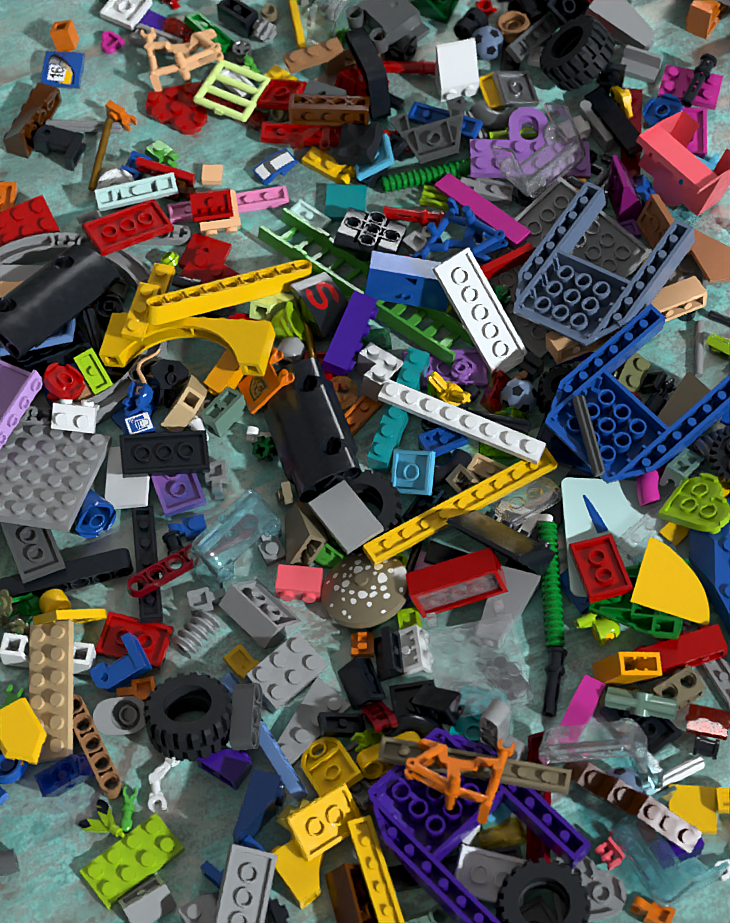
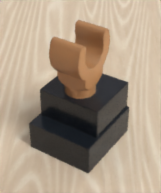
[512,352,544,383]

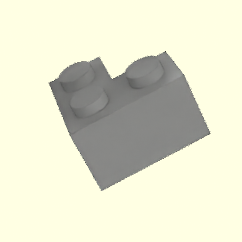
[355,342,403,403]

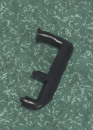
[566,154,612,190]

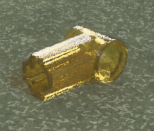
[477,816,528,850]

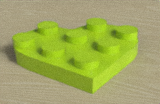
[658,473,730,534]

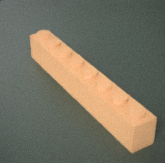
[546,276,707,364]

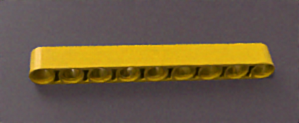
[146,259,312,325]

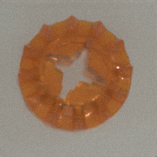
[329,376,358,410]

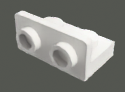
[398,625,433,677]

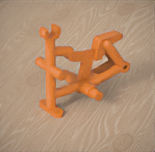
[404,739,515,824]

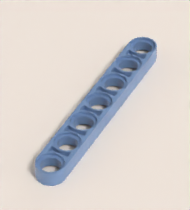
[220,672,308,802]

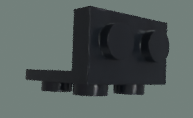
[596,55,626,95]

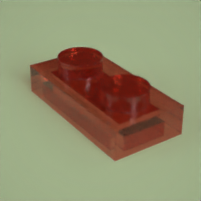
[480,368,512,415]

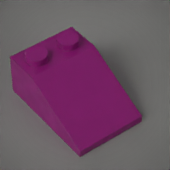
[607,155,645,223]

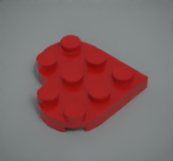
[146,81,208,135]

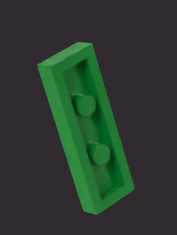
[183,12,235,53]

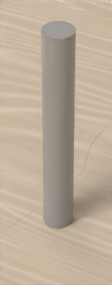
[695,320,704,378]

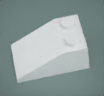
[435,38,479,102]

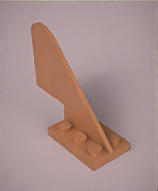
[636,194,730,283]

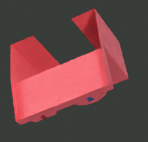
[636,110,730,216]

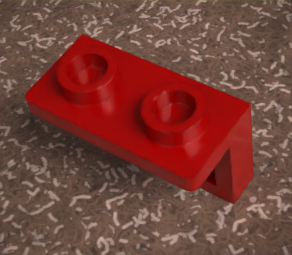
[189,188,234,224]

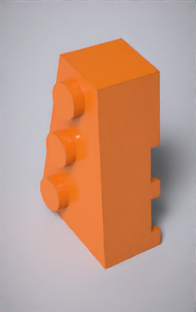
[685,0,729,39]

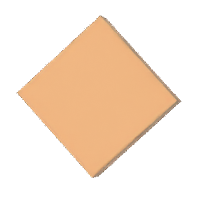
[201,164,223,185]

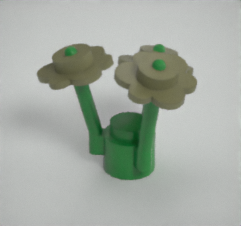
[0,589,41,638]

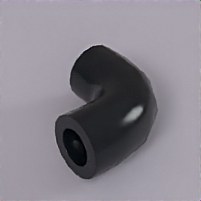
[433,449,472,485]
[382,713,446,739]

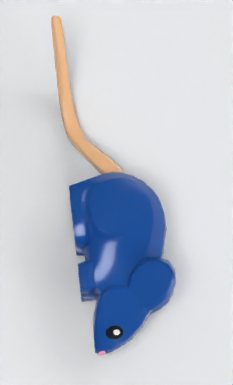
[122,348,161,418]

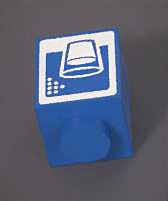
[122,411,156,435]

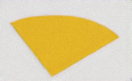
[630,537,710,625]

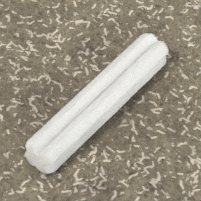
[643,756,705,795]

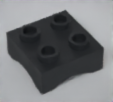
[332,122,384,165]

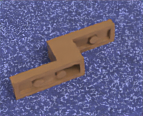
[283,37,381,77]

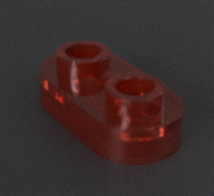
[163,17,195,43]

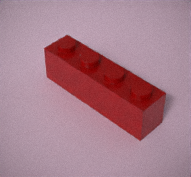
[632,624,728,684]

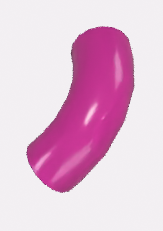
[636,463,668,507]

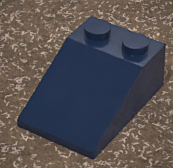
[233,769,286,845]

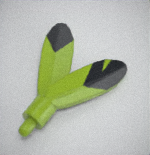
[78,799,125,837]

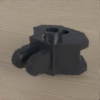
[141,359,189,408]

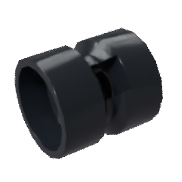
[453,7,489,41]
[96,295,124,332]

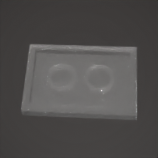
[488,475,562,527]

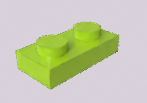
[705,333,730,358]
[73,348,113,396]

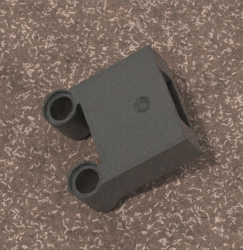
[346,0,421,54]

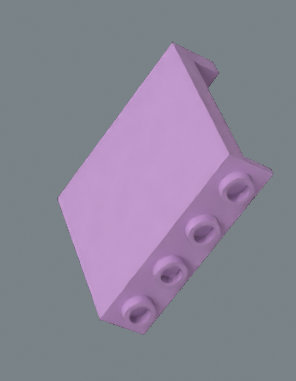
[0,360,43,449]

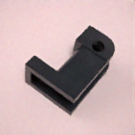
[32,124,86,172]

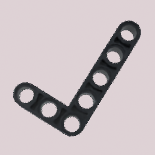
[345,27,391,120]

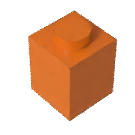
[50,19,80,52]

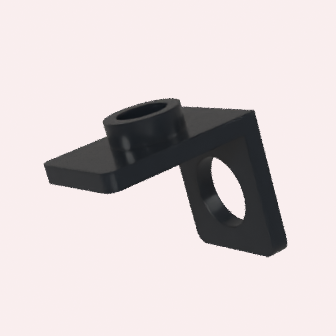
[385,35,417,61]

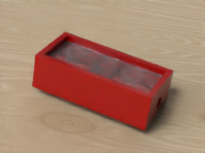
[405,547,508,618]

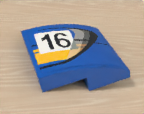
[41,51,85,89]

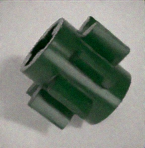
[491,284,512,309]
[252,435,278,463]

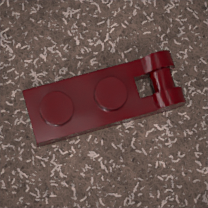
[360,700,398,734]

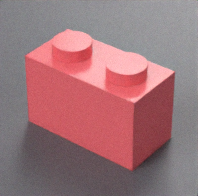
[275,564,324,603]

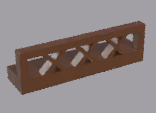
[289,94,370,126]

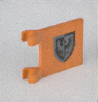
[238,347,295,415]

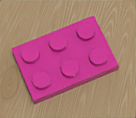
[658,64,723,110]

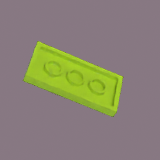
[79,813,185,909]

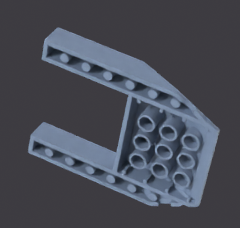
[513,181,695,347]

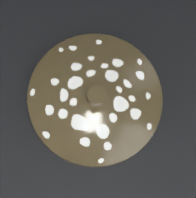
[321,552,409,628]

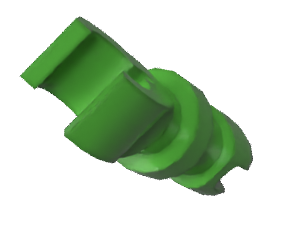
[120,786,137,833]

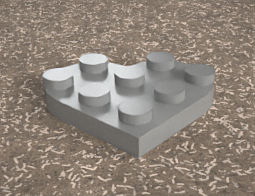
[552,856,626,923]

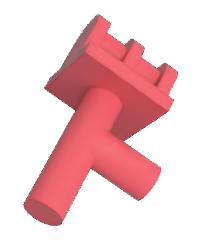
[594,828,643,871]

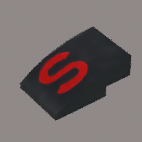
[290,272,348,341]

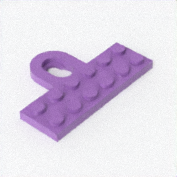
[469,107,591,180]

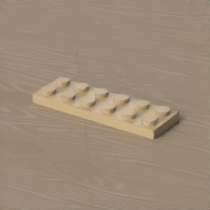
[29,620,74,762]

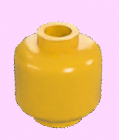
[39,588,72,614]

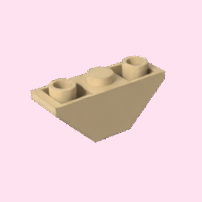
[160,375,209,432]

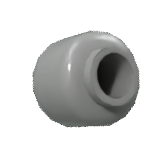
[277,336,306,367]

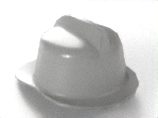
[93,696,146,735]

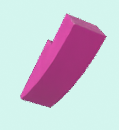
[553,674,606,752]

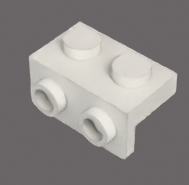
[51,398,99,433]

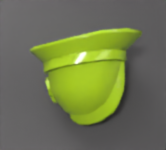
[270,300,306,342]

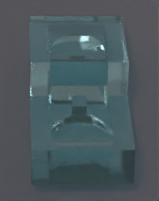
[629,741,663,789]

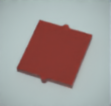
[685,704,730,740]

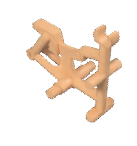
[140,27,224,92]

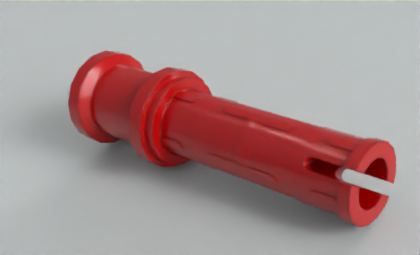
[382,59,436,77]
[383,206,445,227]

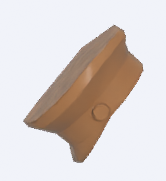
[495,11,530,44]

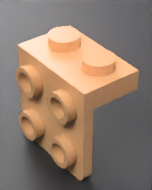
[199,190,241,236]

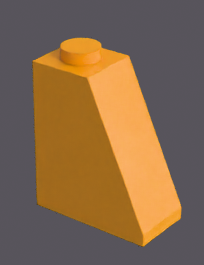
[203,349,247,397]
[592,652,662,687]

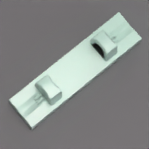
[94,172,178,211]

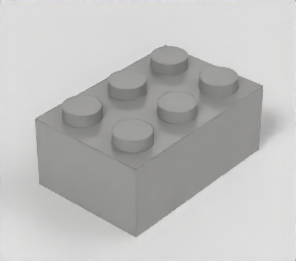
[244,631,328,715]

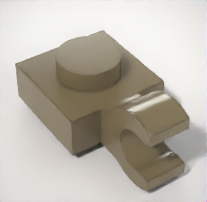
[275,481,294,506]

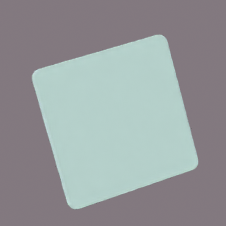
[561,477,699,597]

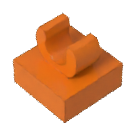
[351,632,374,657]

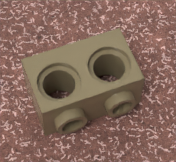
[652,665,706,712]

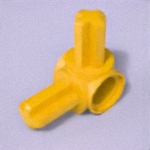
[427,371,471,406]

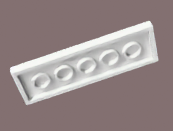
[432,247,528,379]

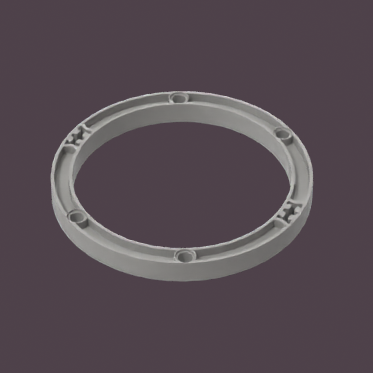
[0,232,169,427]

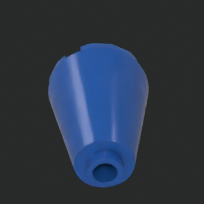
[73,489,116,538]

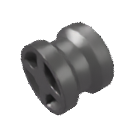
[232,40,252,65]

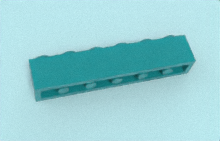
[367,347,430,474]

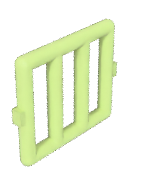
[193,59,271,122]

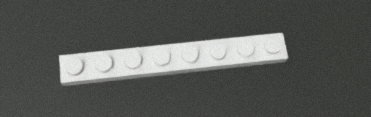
[378,379,546,465]

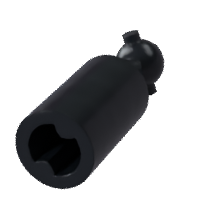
[644,378,677,416]

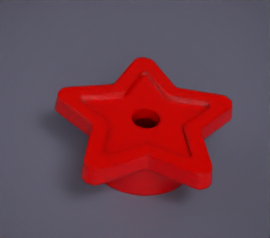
[475,0,497,18]

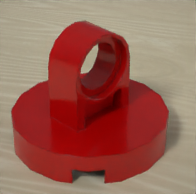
[43,363,86,403]

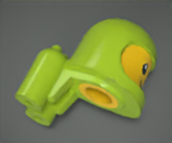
[573,612,620,648]

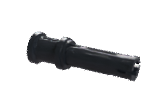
[680,53,718,108]
[541,647,568,717]

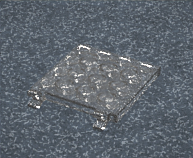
[423,598,534,718]

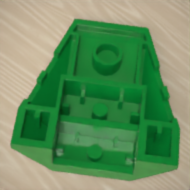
[589,558,689,639]

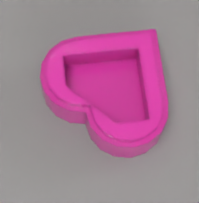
[101,31,125,54]

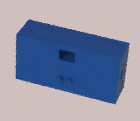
[364,251,449,311]

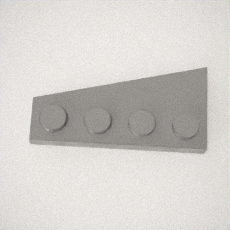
[277,676,351,767]

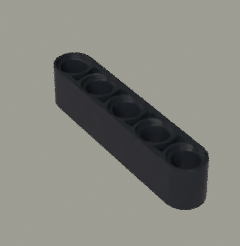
[584,86,643,159]

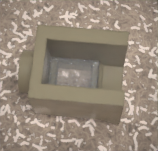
[445,463,482,494]

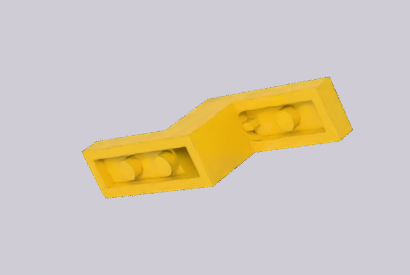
[121,263,175,342]

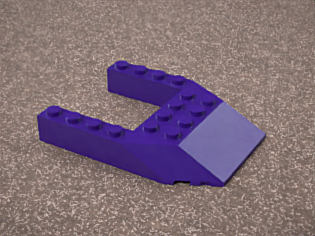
[367,728,591,923]

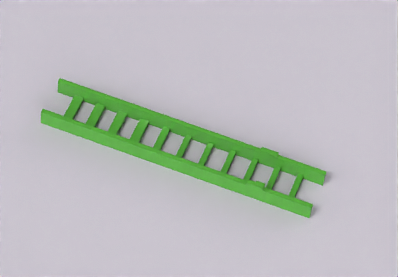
[258,208,474,366]

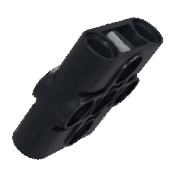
[333,207,407,261]

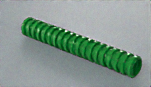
[381,158,470,194]
[537,521,566,648]

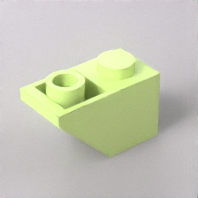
[250,293,297,321]

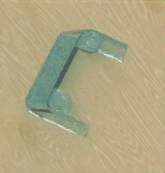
[191,488,282,591]
[612,785,729,907]

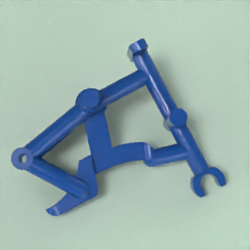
[411,198,509,264]

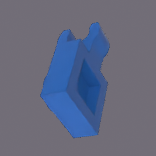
[168,514,208,541]

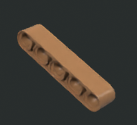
[73,694,123,800]

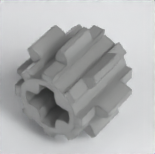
[252,17,277,43]

